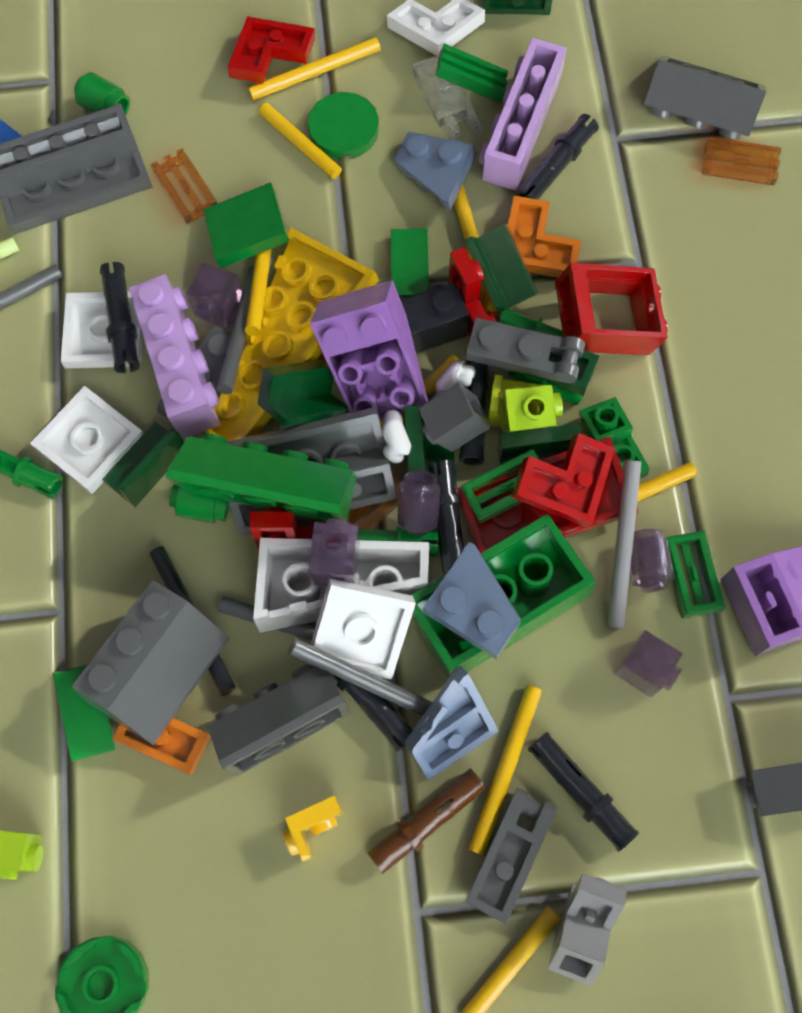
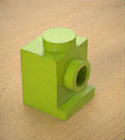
[498,385,563,433]
[0,830,44,880]

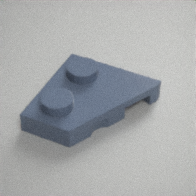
[394,131,476,210]
[423,542,521,660]
[404,666,499,781]

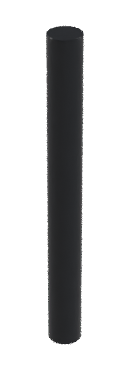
[149,546,236,696]

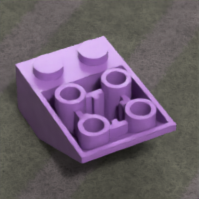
[310,280,428,418]
[720,546,802,656]

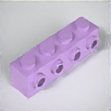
[479,38,567,191]
[129,274,220,439]

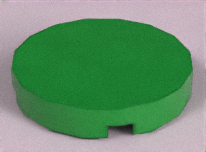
[308,92,379,159]
[55,935,149,1013]

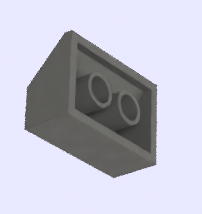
[644,56,767,140]
[71,580,229,746]
[207,664,350,776]

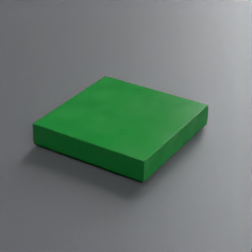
[203,182,290,269]

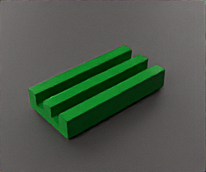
[435,43,508,103]
[461,449,538,524]
[662,530,726,619]

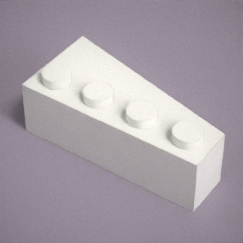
[253,538,429,633]

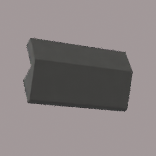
[0,104,153,235]
[227,407,398,535]

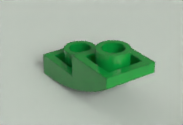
[579,397,649,478]
[52,664,115,762]

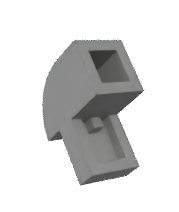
[548,874,627,986]

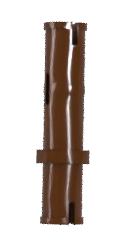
[367,768,486,874]

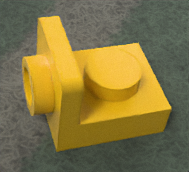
[282,796,344,861]

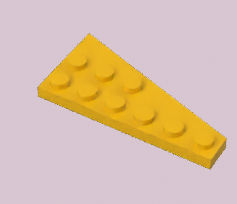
[205,227,379,441]

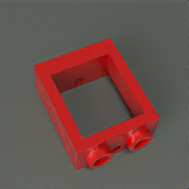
[555,262,668,355]

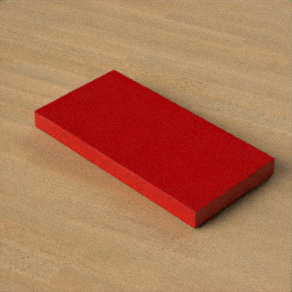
[457,437,638,554]

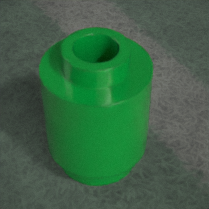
[74,72,130,115]
[169,484,230,524]

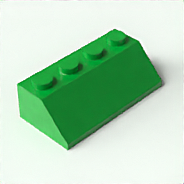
[166,433,357,526]
[411,514,596,679]

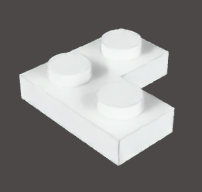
[387,0,485,57]

